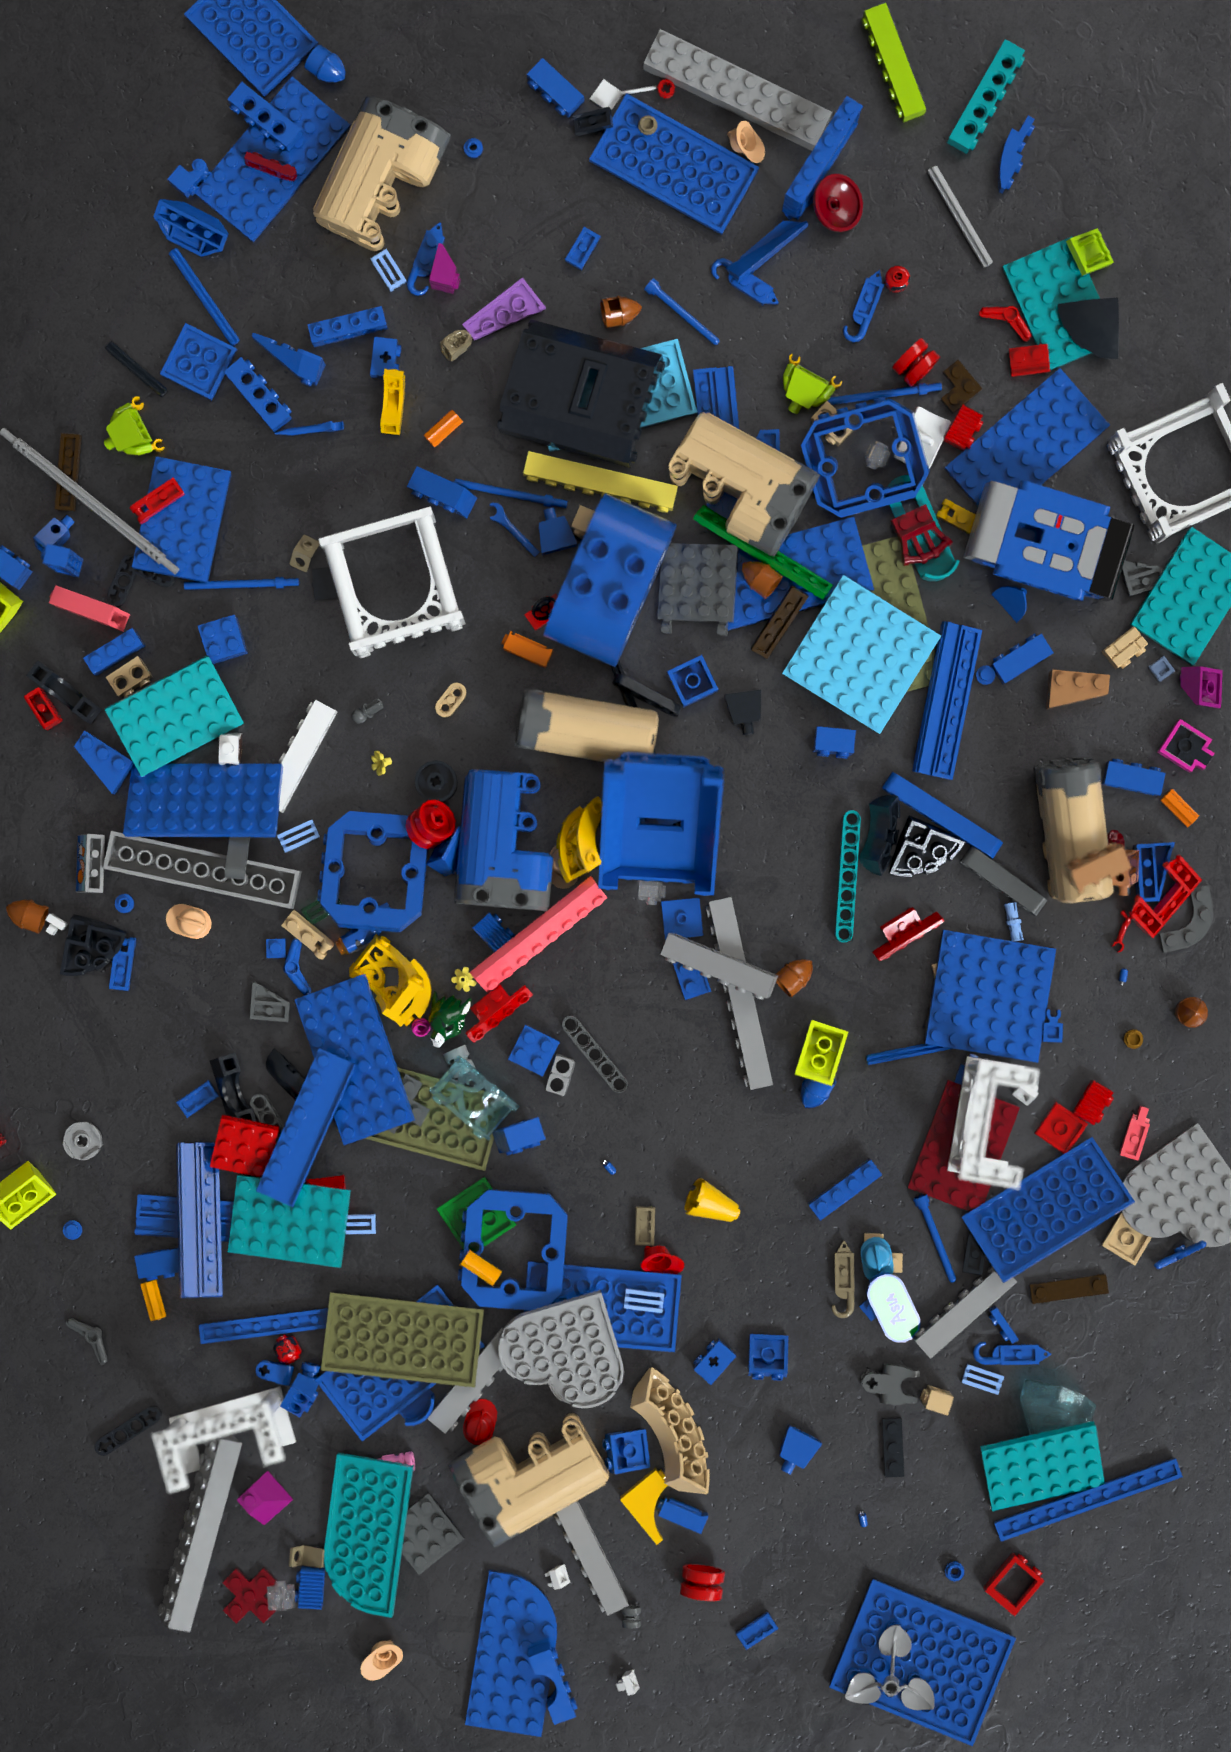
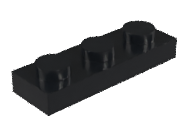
[882,1418,905,1478]

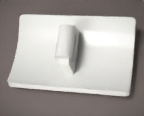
[894,407,951,469]

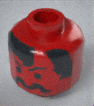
[884,266,910,293]
[273,1335,302,1365]

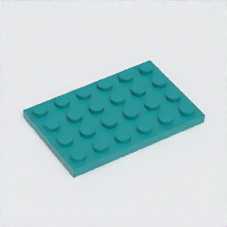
[1002,236,1100,370]
[1129,527,1231,666]
[105,655,244,777]
[228,1175,351,1268]
[980,1421,1105,1511]

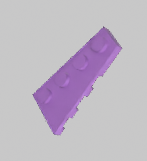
[462,278,546,341]

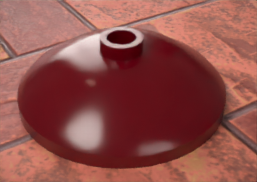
[813,174,863,232]

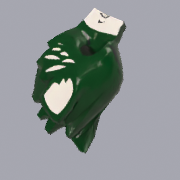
[429,991,472,1047]

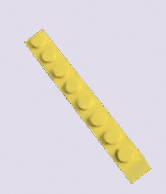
[523,451,678,513]

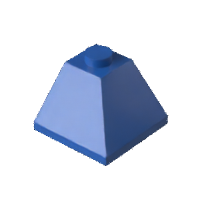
[426,826,461,876]

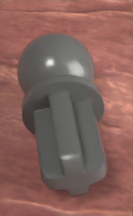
[352,699,384,724]

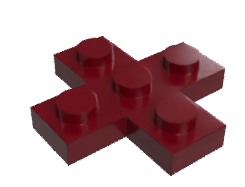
[223,1568,278,1624]

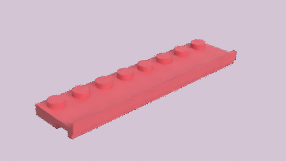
[470,876,607,993]

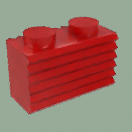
[943,405,984,451]
[23,687,63,730]
[1072,1080,1114,1125]

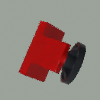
[524,593,558,631]

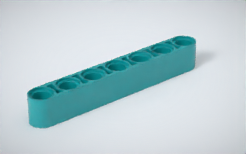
[834,810,861,943]

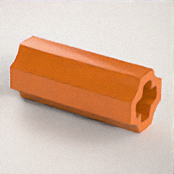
[423,410,463,447]
[1160,789,1199,828]

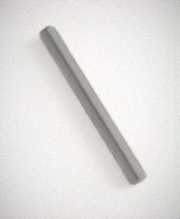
[928,166,992,267]

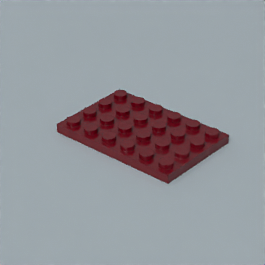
[907,1080,1020,1212]

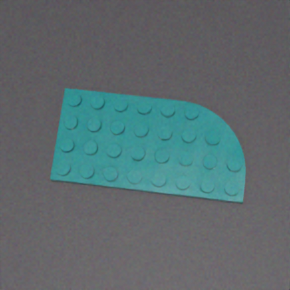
[324,1452,414,1618]

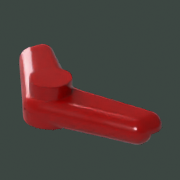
[979,306,1031,342]

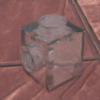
[638,881,666,905]

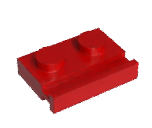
[1009,344,1051,377]

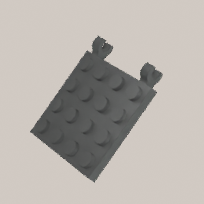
[657,543,738,636]

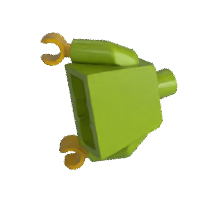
[783,354,842,414]
[104,396,164,455]

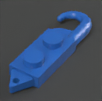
[407,223,445,296]
[711,258,779,305]
[843,270,884,342]
[973,1342,1051,1365]

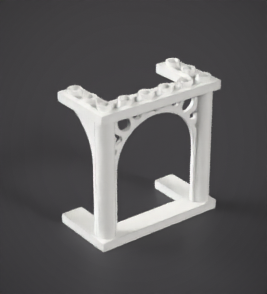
[1107,383,1231,544]
[319,507,466,658]
[947,1056,1039,1189]
[153,1386,296,1493]

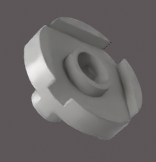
[63,1122,103,1160]

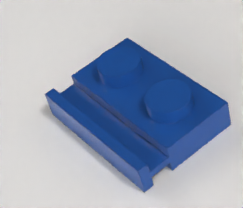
[673,962,711,1000]

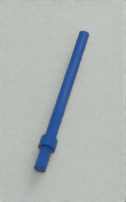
[828,383,942,405]
[455,479,568,508]
[184,577,299,590]

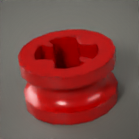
[658,79,675,99]

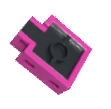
[1157,719,1214,773]

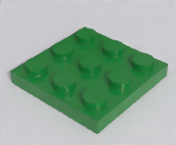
[437,1177,517,1252]

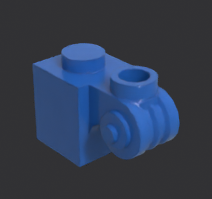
[167,159,211,199]

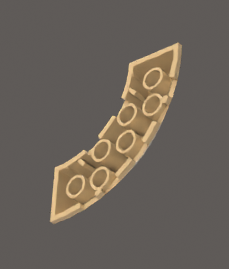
[630,1367,709,1494]

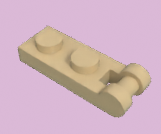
[281,910,334,959]

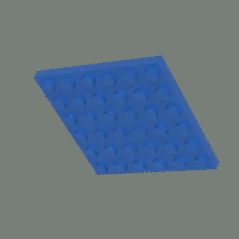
[924,930,1056,1063]

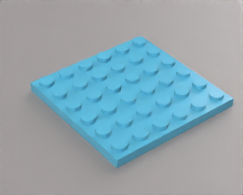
[782,575,941,734]

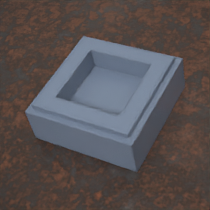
[1148,656,1175,682]

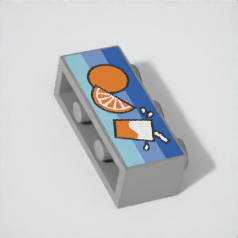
[76,834,105,893]

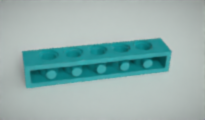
[947,39,1025,154]

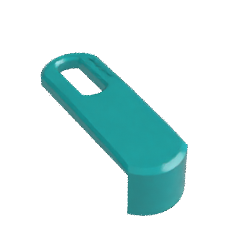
[887,475,960,582]

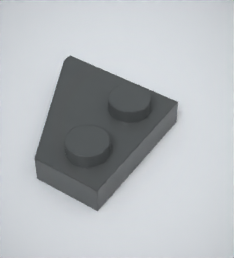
[1119,560,1163,596]
[250,982,290,1022]

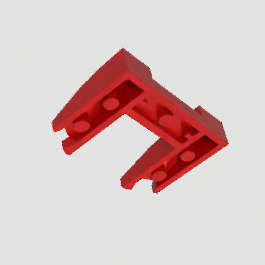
[1129,854,1202,938]

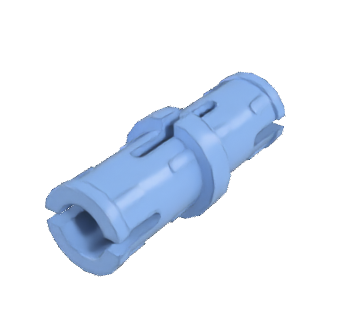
[1004,902,1024,942]

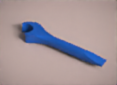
[275,421,344,436]
[490,503,539,557]

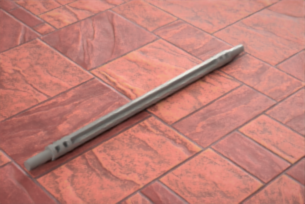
[0,428,180,574]

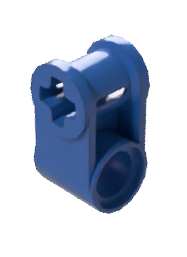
[256,1360,294,1386]

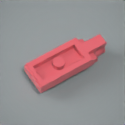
[1119,1106,1150,1161]

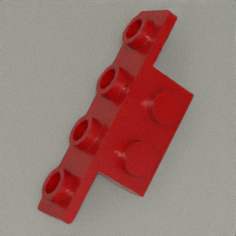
[872,907,944,961]
[465,984,533,1043]

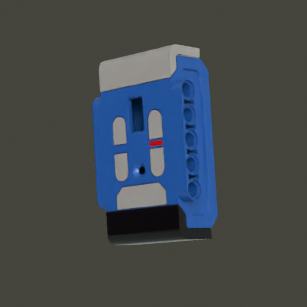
[963,480,1135,601]

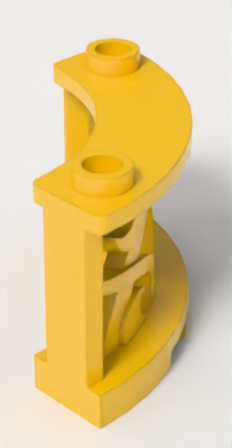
[556,796,603,883]
[349,934,424,1023]

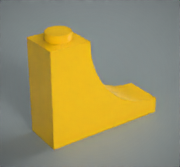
[620,1467,668,1545]

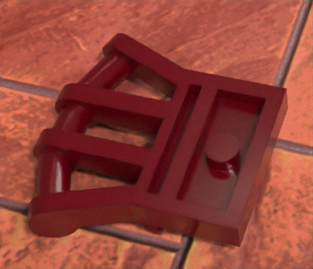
[891,504,953,566]

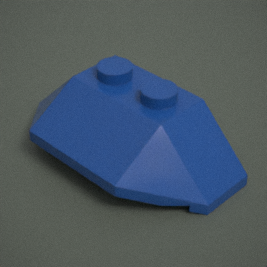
[153,199,229,257]

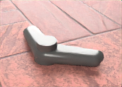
[66,1318,108,1365]

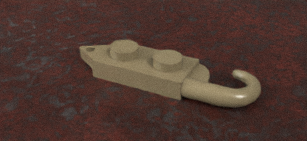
[831,1240,855,1318]

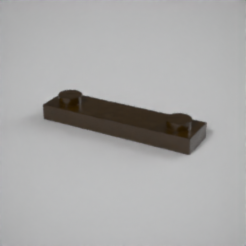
[55,433,82,512]
[751,585,809,659]
[1029,1274,1109,1304]

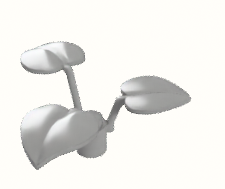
[845,1624,935,1710]

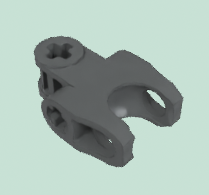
[860,1363,920,1405]

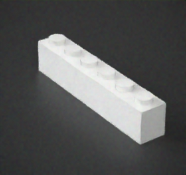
[278,700,337,813]

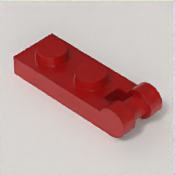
[129,477,185,524]

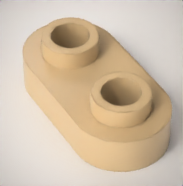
[435,683,467,718]

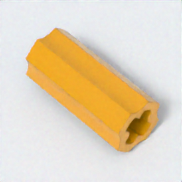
[461,1250,502,1286]
[140,1279,167,1321]

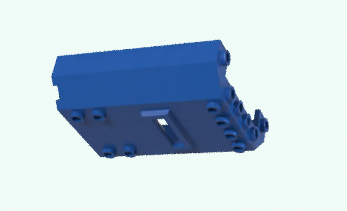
[598,752,723,896]

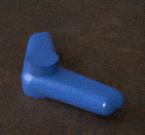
[283,938,311,995]
[1154,1240,1206,1269]

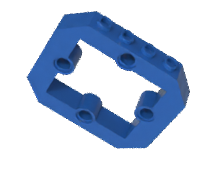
[801,397,930,518]
[317,811,428,932]
[458,1189,568,1310]

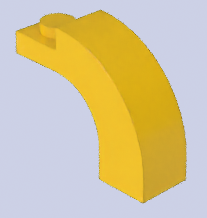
[380,369,405,435]
[396,959,432,1027]

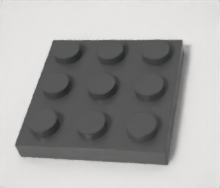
[402,1492,465,1575]

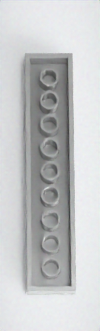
[643,29,832,151]
[103,831,302,909]
[158,1434,242,1632]

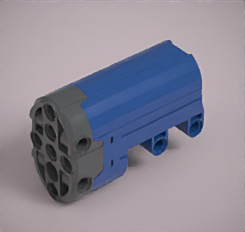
[454,770,554,911]

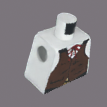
[219,733,243,765]

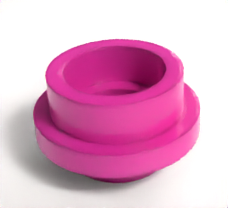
[411,1018,431,1037]

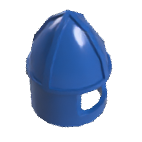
[304,44,345,82]
[801,1078,836,1108]

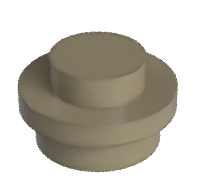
[638,116,657,135]

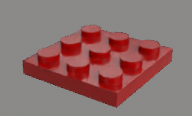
[210,1115,279,1178]

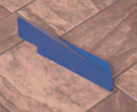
[726,221,808,283]

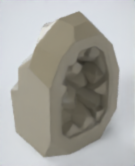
[440,330,472,361]

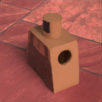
[1112,850,1139,896]

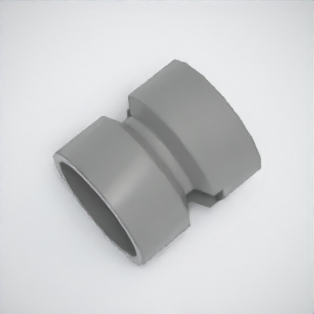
[443,1045,476,1079]

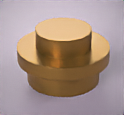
[1124,1030,1143,1049]

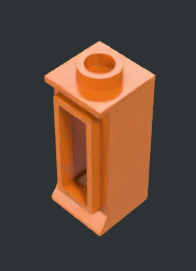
[501,631,553,668]

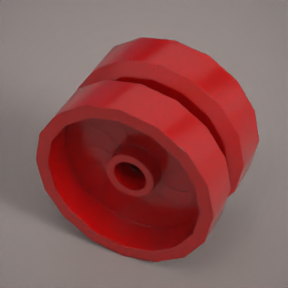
[892,338,941,387]
[406,800,456,849]
[680,1564,725,1601]

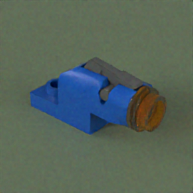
[335,902,391,955]

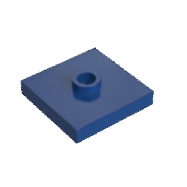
[661,898,703,940]

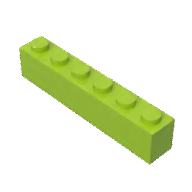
[861,3,926,122]

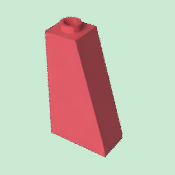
[49,585,130,632]

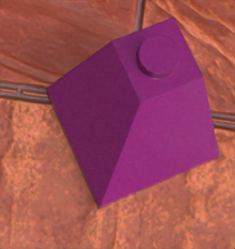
[1180,666,1223,708]
[237,1471,293,1525]

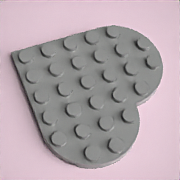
[1121,1123,1231,1247]
[498,1290,624,1408]

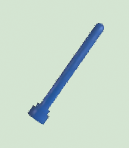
[644,278,719,345]
[913,1194,956,1283]

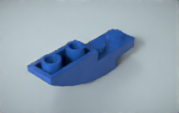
[998,115,1035,194]

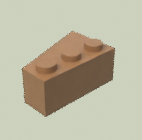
[1046,670,1110,710]
[1065,842,1131,894]

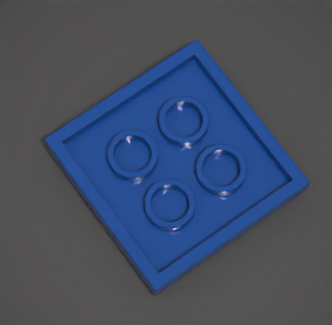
[160,323,237,401]

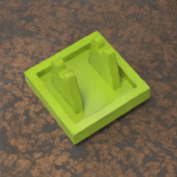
[1066,228,1114,276]

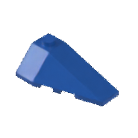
[252,333,325,386]

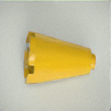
[684,1178,740,1222]

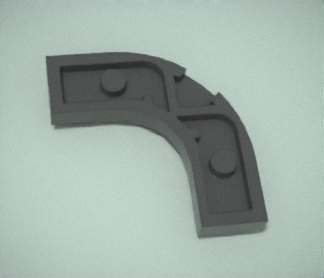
[1159,885,1213,953]

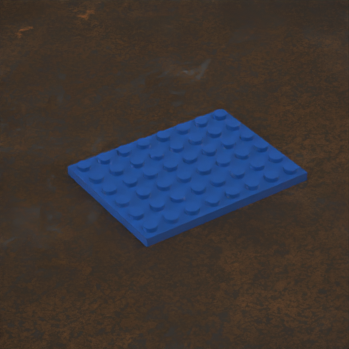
[829,1578,1016,1746]

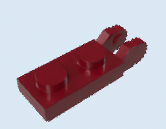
[244,152,297,182]

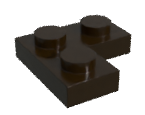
[940,360,983,414]

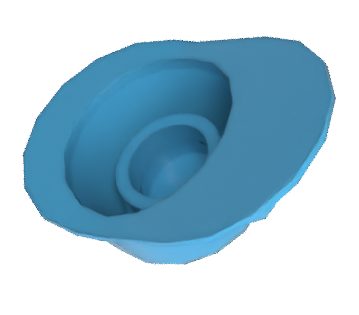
[861,1237,894,1280]

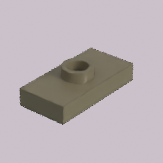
[635,1206,655,1246]

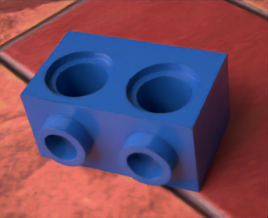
[280,1373,319,1418]

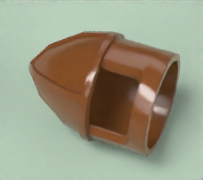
[600,295,642,328]
[742,561,782,599]
[6,900,49,934]
[776,959,813,998]
[1175,997,1208,1028]

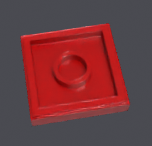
[1034,1102,1088,1154]

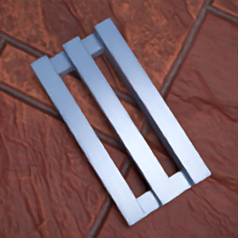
[370,249,407,292]
[277,820,320,853]
[346,1214,376,1234]
[624,1288,664,1313]
[961,1364,1004,1395]

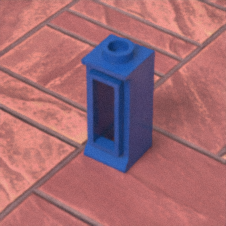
[656,1495,708,1534]

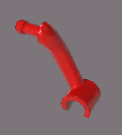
[1111,910,1132,953]

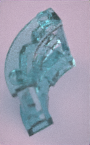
[429,1055,520,1141]

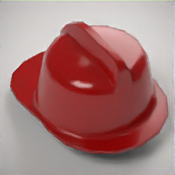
[641,1245,685,1274]
[463,1399,497,1445]

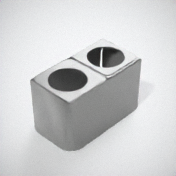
[545,1053,575,1096]

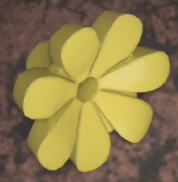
[371,751,392,776]
[451,967,476,992]

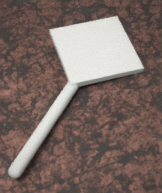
[590,79,657,110]

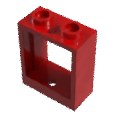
[983,1552,1044,1616]

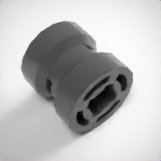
[622,1605,641,1628]

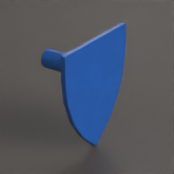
[992,586,1027,623]

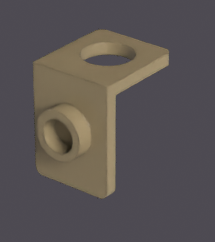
[290,535,320,572]
[289,1545,325,1568]

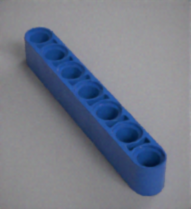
[882,772,1003,859]

